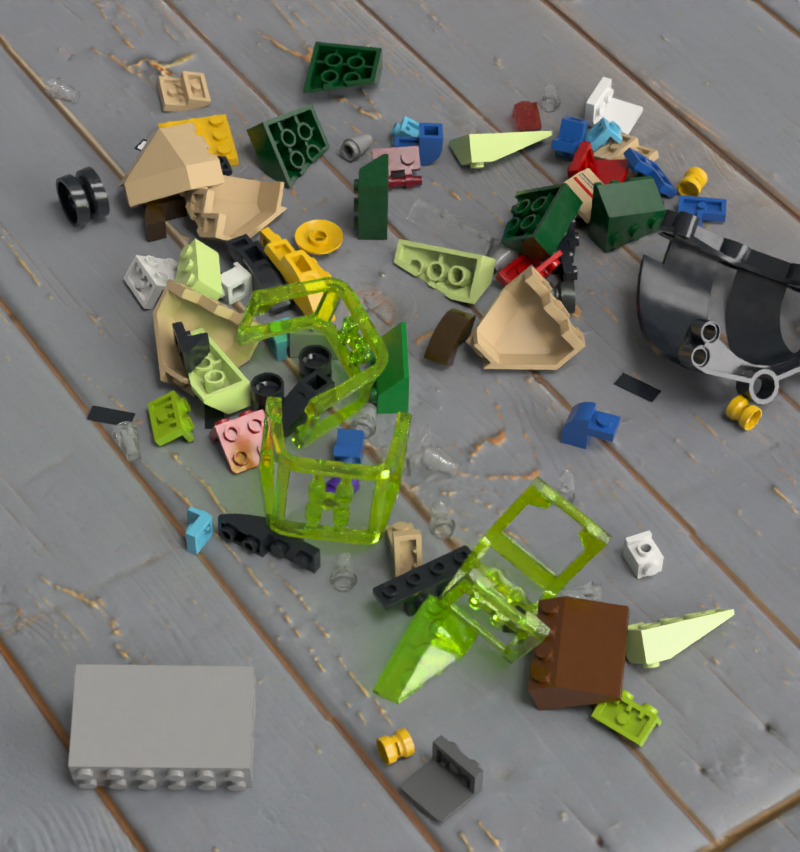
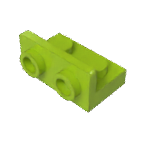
[147,390,195,446]
[591,689,662,747]

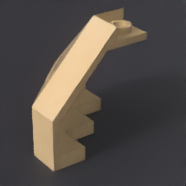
[117,123,225,209]
[179,175,287,244]
[466,265,586,370]
[153,279,266,397]

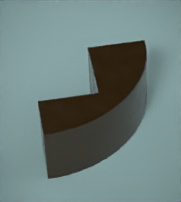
[145,194,187,243]
[424,308,476,366]

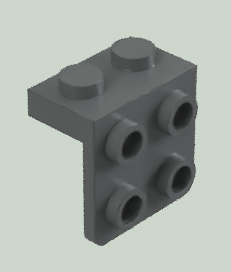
[401,735,483,824]

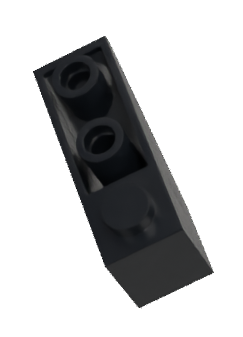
[267,369,335,443]

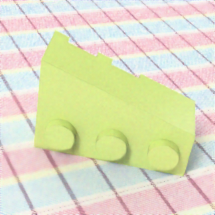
[175,238,222,300]

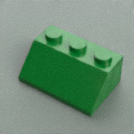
[370,322,409,414]

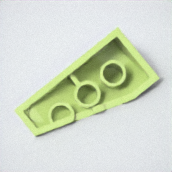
[449,131,552,169]
[394,239,496,304]
[188,328,251,414]
[626,608,734,668]

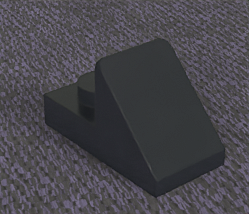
[172,321,210,374]

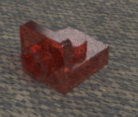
[512,101,542,132]

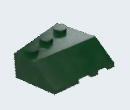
[303,41,383,94]
[246,104,330,189]
[354,154,389,240]
[589,176,666,253]
[501,183,583,259]

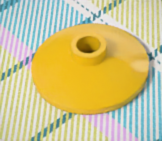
[295,220,343,255]

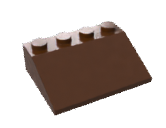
[528,596,630,711]

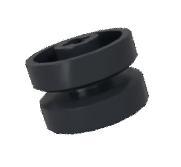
[56,166,110,227]

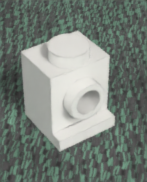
[219,262,253,305]
[623,530,664,579]

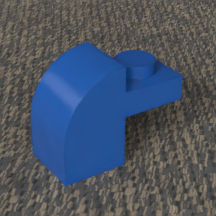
[551,116,589,159]
[394,123,443,166]
[561,402,621,449]
[333,428,365,472]

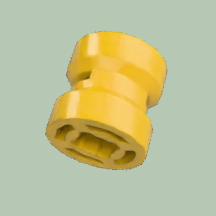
[677,167,708,197]
[726,395,762,431]
[376,728,415,766]

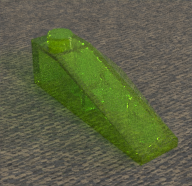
[373,595,478,705]

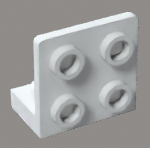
[584,77,643,135]
[123,255,178,309]

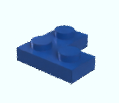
[623,147,678,198]
[678,195,727,227]

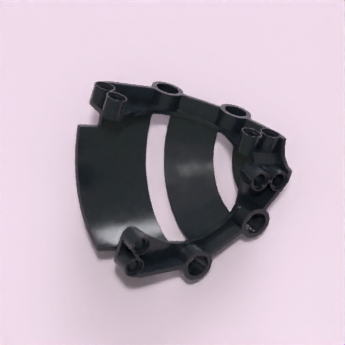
[636,209,800,405]

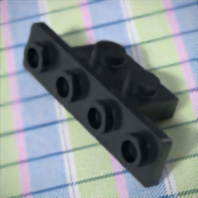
[372,545,480,617]

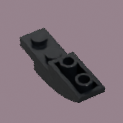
[548,219,579,282]
[225,234,295,314]
[218,514,321,574]

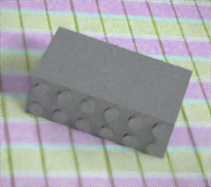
[68,664,256,791]

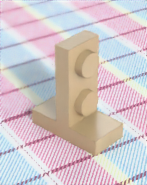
[386,522,423,577]

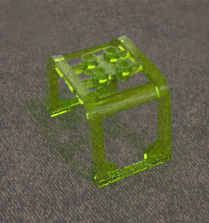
[235,277,389,449]
[258,397,412,545]
[436,476,613,664]

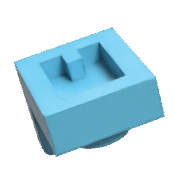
[390,116,419,146]
[585,117,623,152]
[266,317,291,361]
[185,506,214,555]

